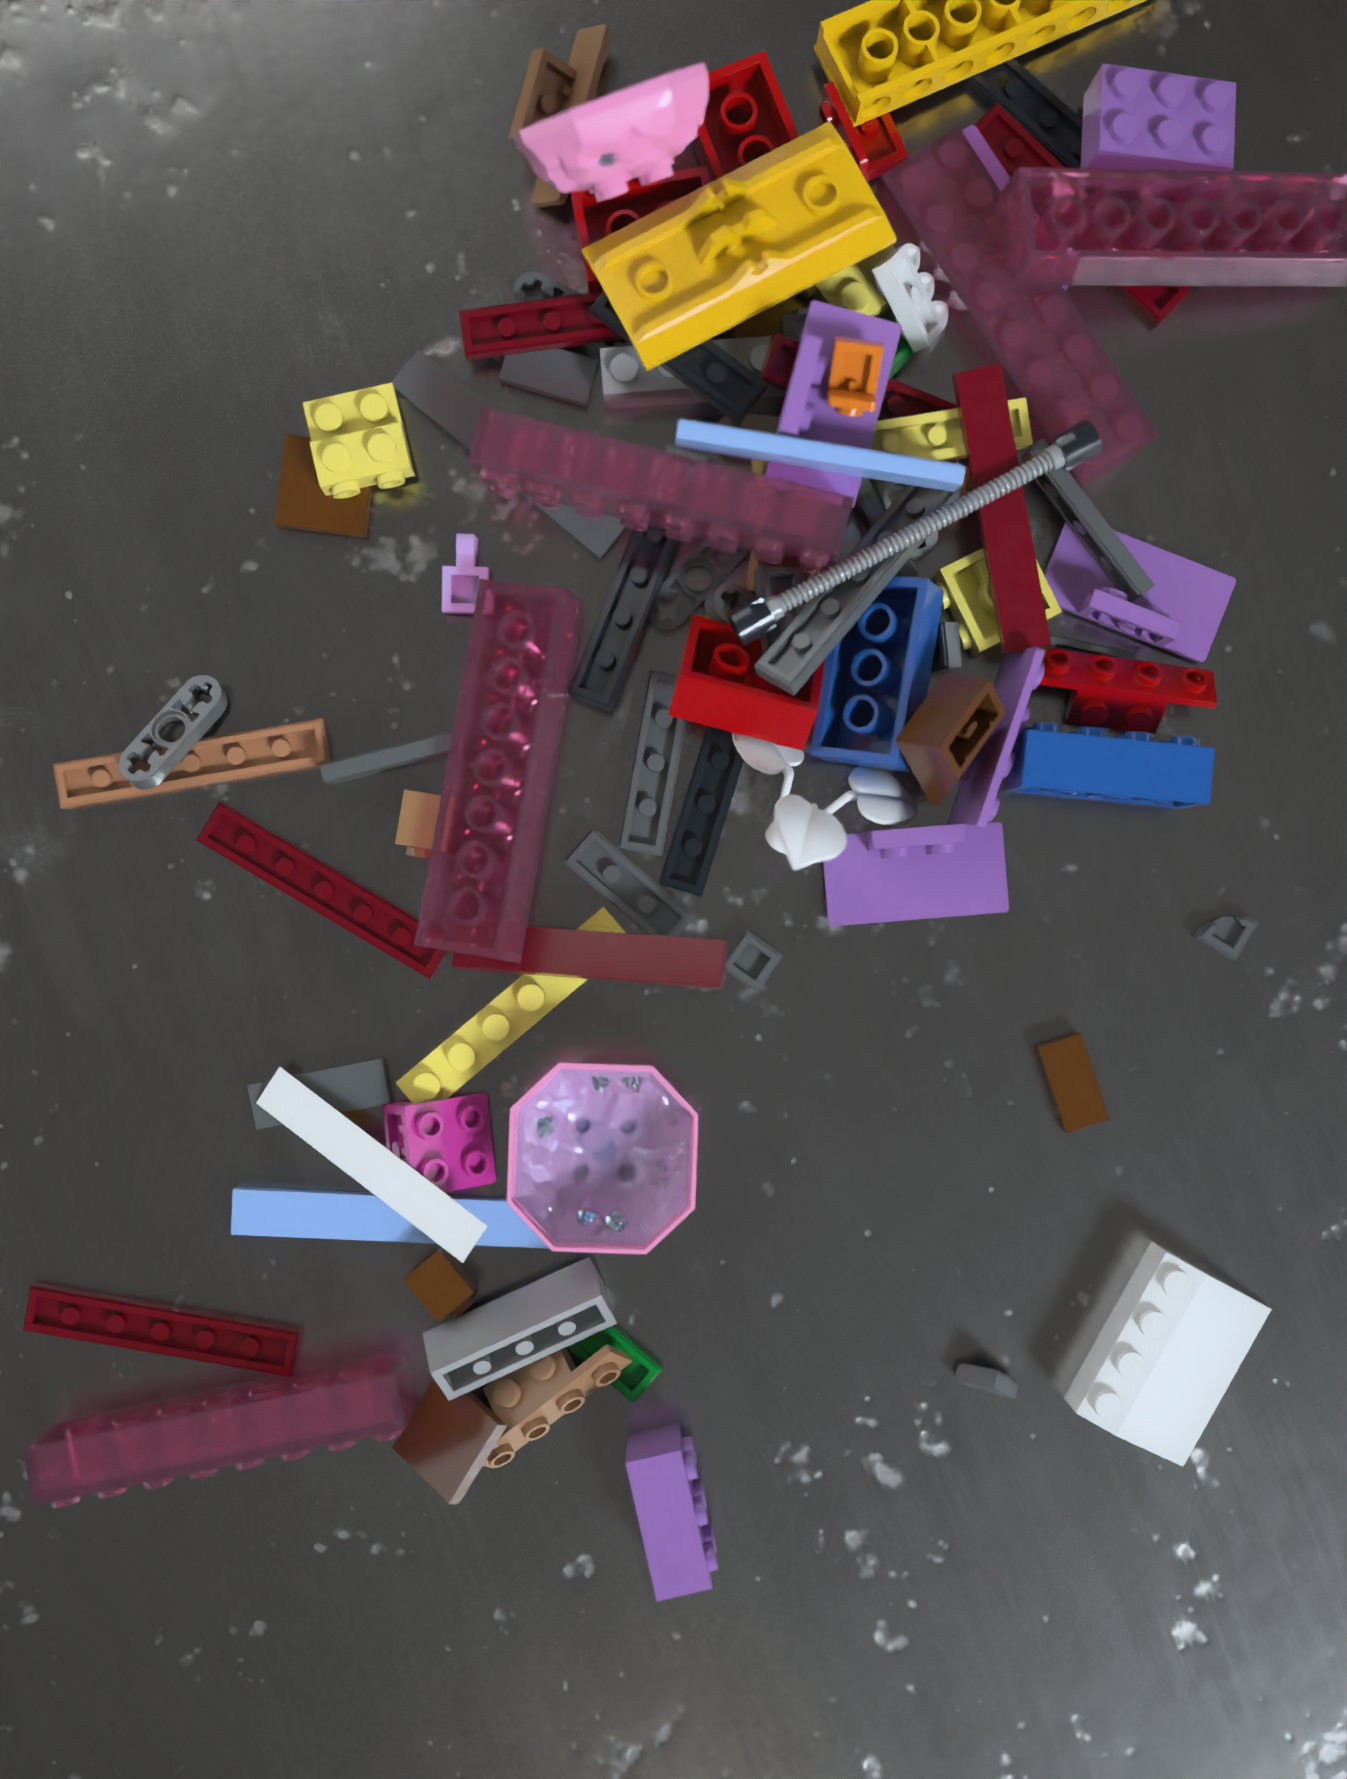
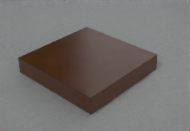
[274,434,373,538]
[392,1380,507,1504]

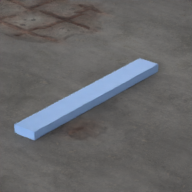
[231,1187,596,1249]

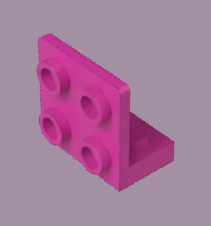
[382,1093,496,1193]

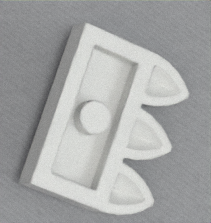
[872,243,948,352]

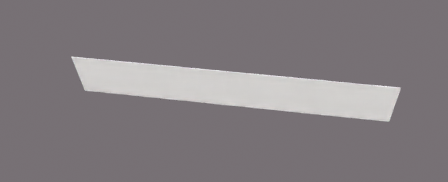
[256,1066,487,1263]

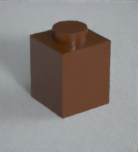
[403,1245,478,1322]

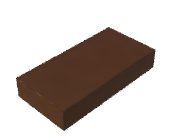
[1035,1032,1110,1133]

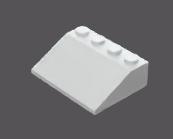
[1064,1241,1272,1466]

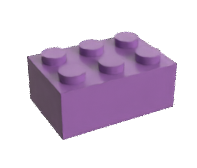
[1080,63,1236,197]
[625,1423,719,1601]

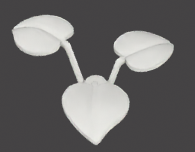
[732,733,918,870]

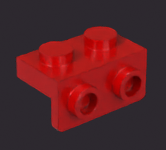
[818,81,909,181]

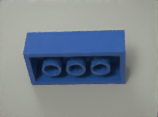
[810,576,944,773]
[1004,723,1215,809]

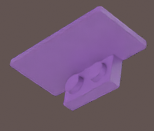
[763,300,902,510]
[1044,521,1236,663]
[948,647,1045,828]
[823,822,1009,926]

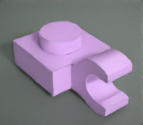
[442,534,490,614]

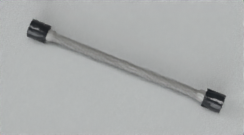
[726,419,1103,646]

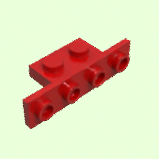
[1038,647,1217,735]

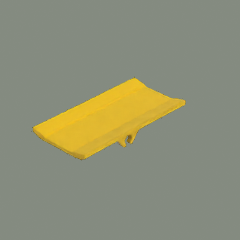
[581,121,896,372]

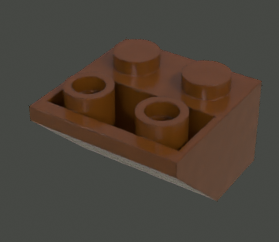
[895,673,1007,806]

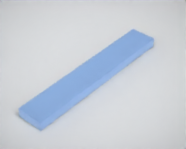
[675,419,965,492]

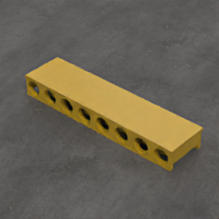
[813,0,1147,127]

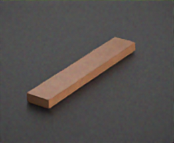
[53,718,332,809]

